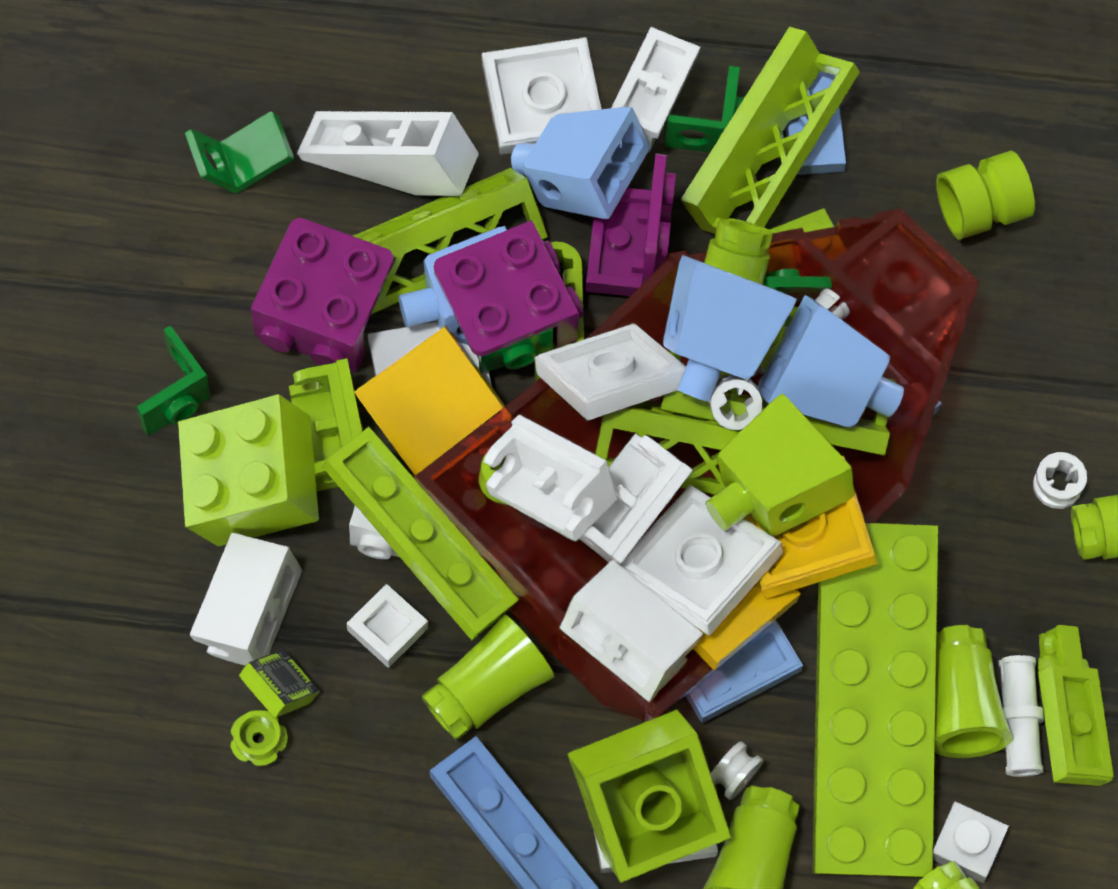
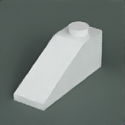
[297,111,479,196]

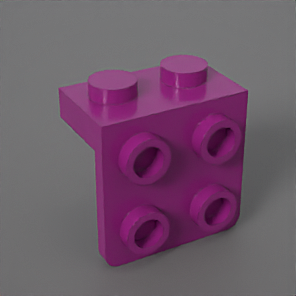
[586,154,676,299]
[250,218,393,373]
[433,220,583,356]

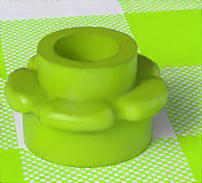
[230,710,288,766]

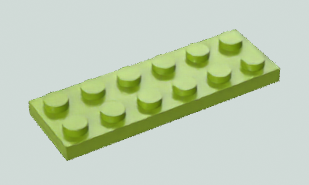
[812,523,938,877]

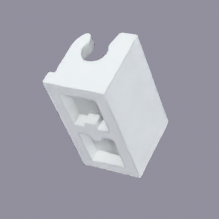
[611,27,700,152]
[484,415,617,542]
[579,434,693,564]
[190,533,302,666]
[560,560,703,702]

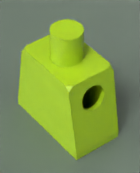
[705,393,854,536]

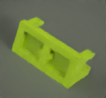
[289,359,362,491]

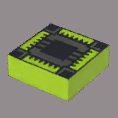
[239,649,320,718]

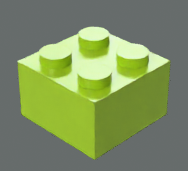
[178,394,319,547]
[567,710,731,882]

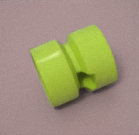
[936,150,1035,240]

